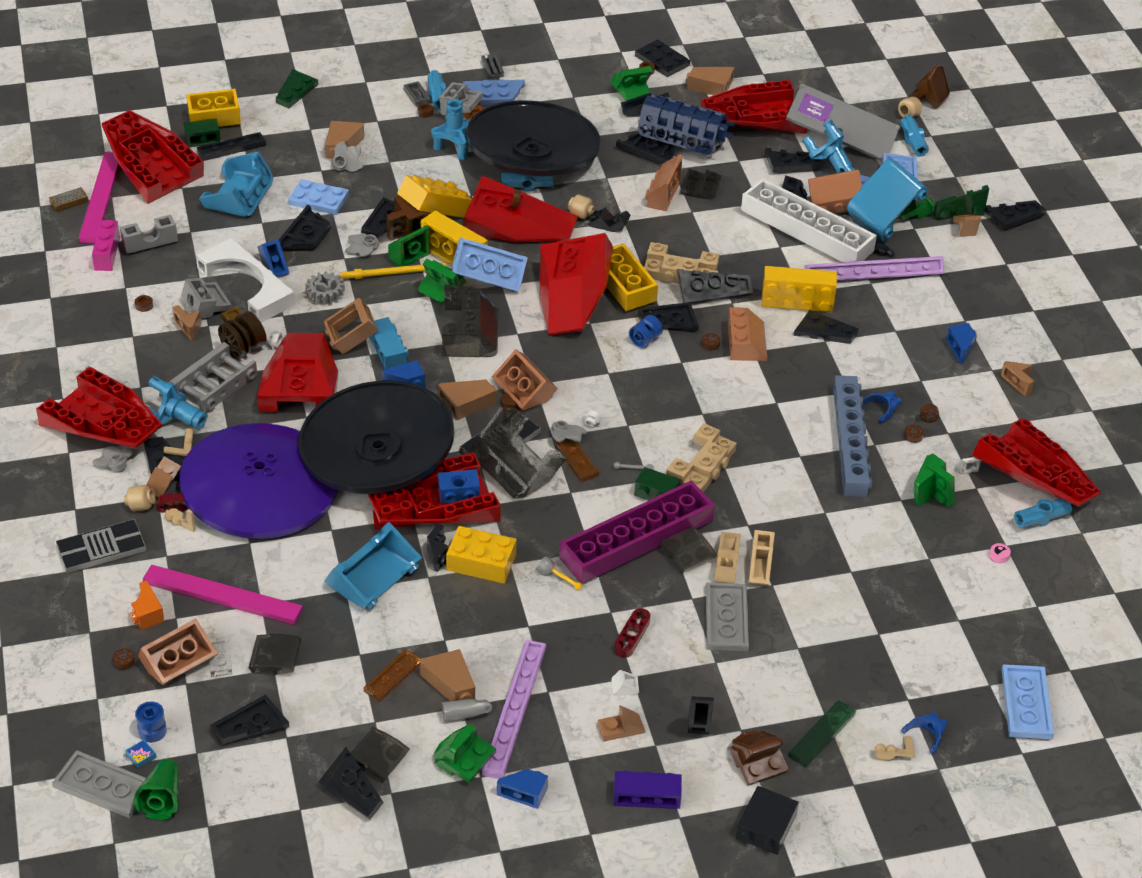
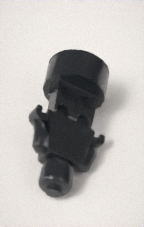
[875,239,895,257]

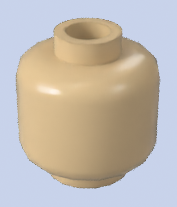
[898,97,922,118]
[568,195,595,219]
[124,485,156,512]

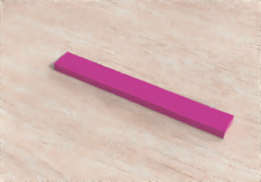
[79,152,120,243]
[143,564,303,625]

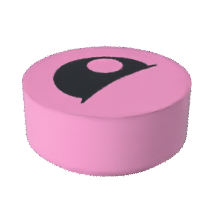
[989,543,1011,563]

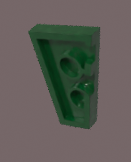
[276,69,319,109]
[933,185,989,220]

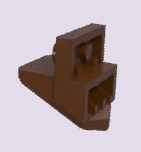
[908,64,950,109]
[387,196,428,241]
[729,730,789,786]

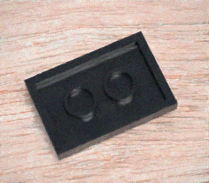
[635,39,690,77]

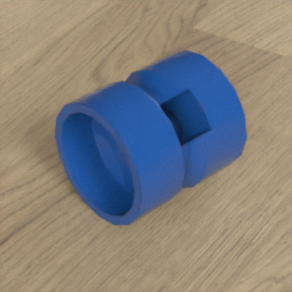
[629,315,663,348]
[135,701,167,743]

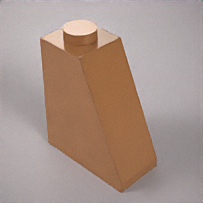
[686,67,735,95]
[325,121,365,159]
[438,379,497,420]
[419,649,475,701]

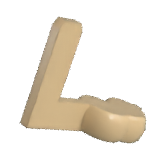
[163,428,193,456]
[164,508,195,532]
[874,736,915,760]

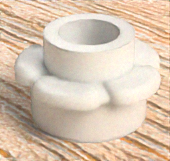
[268,331,283,349]
[583,410,601,427]

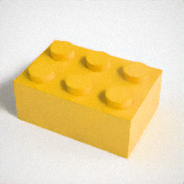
[186,89,241,127]
[446,526,517,584]

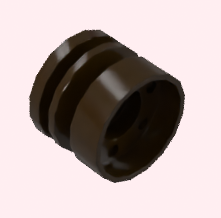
[218,311,267,359]

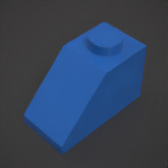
[257,239,289,277]
[946,323,977,364]
[382,360,426,388]
[497,769,548,809]

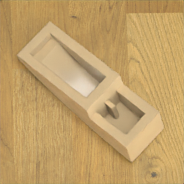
[748,530,775,586]
[714,531,741,583]

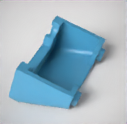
[199,151,273,217]
[847,158,929,243]
[324,522,422,610]

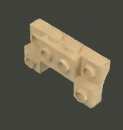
[644,242,720,284]
[666,423,737,493]

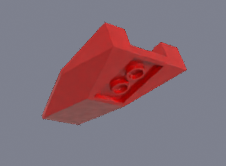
[701,80,807,134]
[101,110,204,204]
[464,176,578,242]
[540,233,613,336]
[257,333,339,412]
[36,366,162,448]
[971,418,1101,506]
[368,452,501,524]

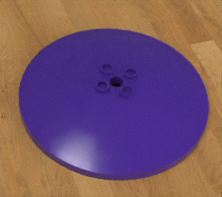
[180,423,338,539]

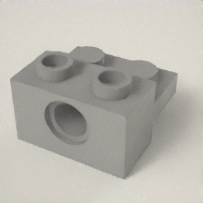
[439,82,483,115]
[181,278,231,319]

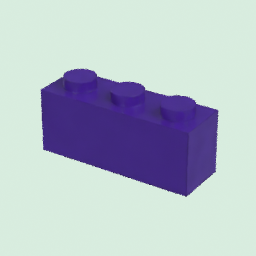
[613,771,682,809]

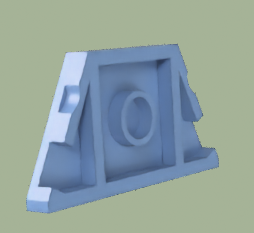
[463,79,525,105]

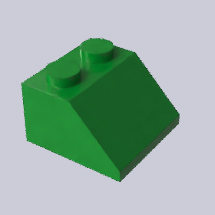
[388,226,429,267]

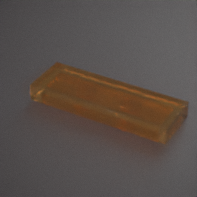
[555,438,599,482]
[363,649,421,702]

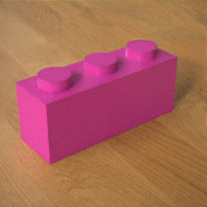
[92,220,120,271]

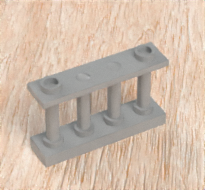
[170,342,257,413]

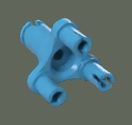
[431,99,469,160]
[802,119,855,173]
[146,376,208,430]

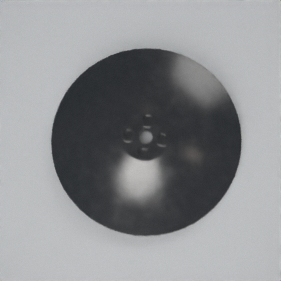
[467,100,600,176]
[299,380,455,494]

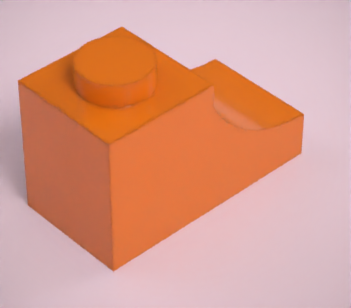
[130,580,165,630]

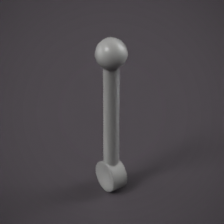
[613,462,654,470]

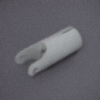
[442,699,492,722]

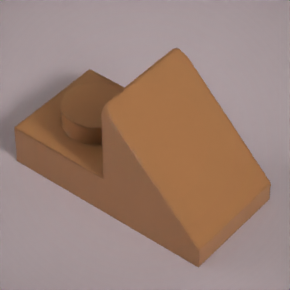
[953,214,981,237]
[172,305,202,341]
[1001,361,1034,397]
[146,457,181,498]
[598,705,645,742]

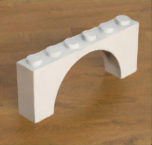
[196,238,295,323]

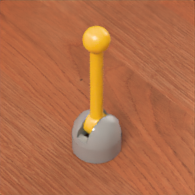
[537,556,582,590]

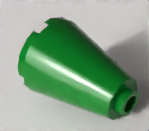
[133,759,179,820]

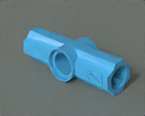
[428,70,446,110]
[900,115,929,157]
[501,173,553,191]
[1014,499,1072,528]

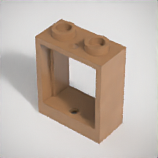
[324,297,379,355]

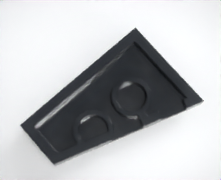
[765,147,822,173]
[361,197,394,238]
[985,200,1046,230]
[638,302,699,331]
[794,310,859,344]
[144,436,183,482]
[210,695,290,744]
[318,747,384,820]

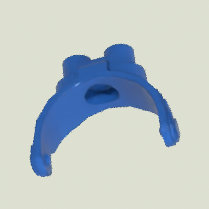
[863,390,902,423]
[902,712,948,754]

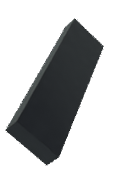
[197,132,266,161]

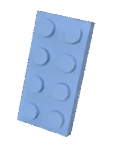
[451,238,528,292]
[1001,664,1054,739]

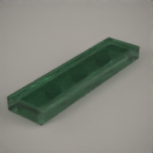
[788,700,856,768]

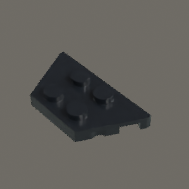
[616,130,674,164]
[279,205,331,249]

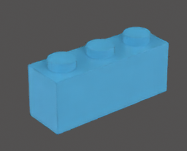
[369,317,409,369]

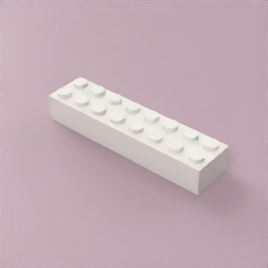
[741,178,877,262]

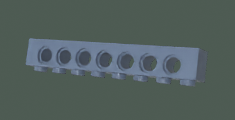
[833,375,872,497]

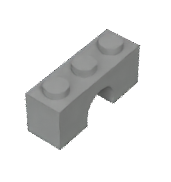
[120,215,178,254]

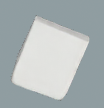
[956,457,981,474]
[612,670,639,695]

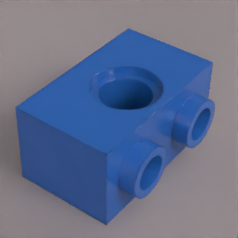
[438,470,480,504]

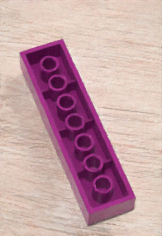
[559,480,715,584]

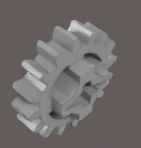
[305,271,345,303]

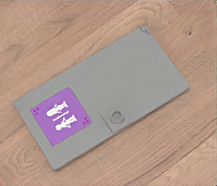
[786,83,900,161]

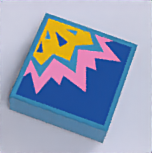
[125,739,157,769]

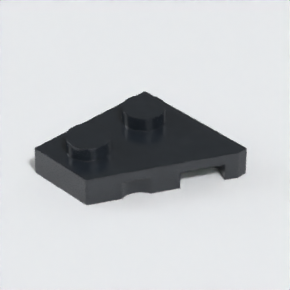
[782,175,807,200]

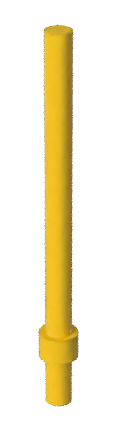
[340,262,446,280]

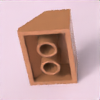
[645,154,683,211]
[808,170,862,214]
[728,307,767,361]
[491,349,558,410]
[138,619,218,685]

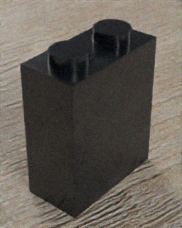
[736,785,799,855]

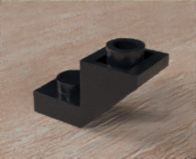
[588,208,631,232]
[427,524,448,572]

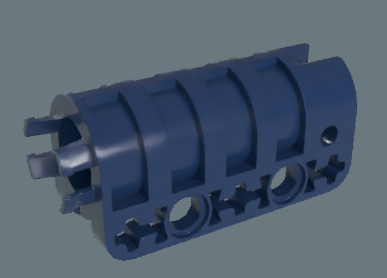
[638,94,735,154]

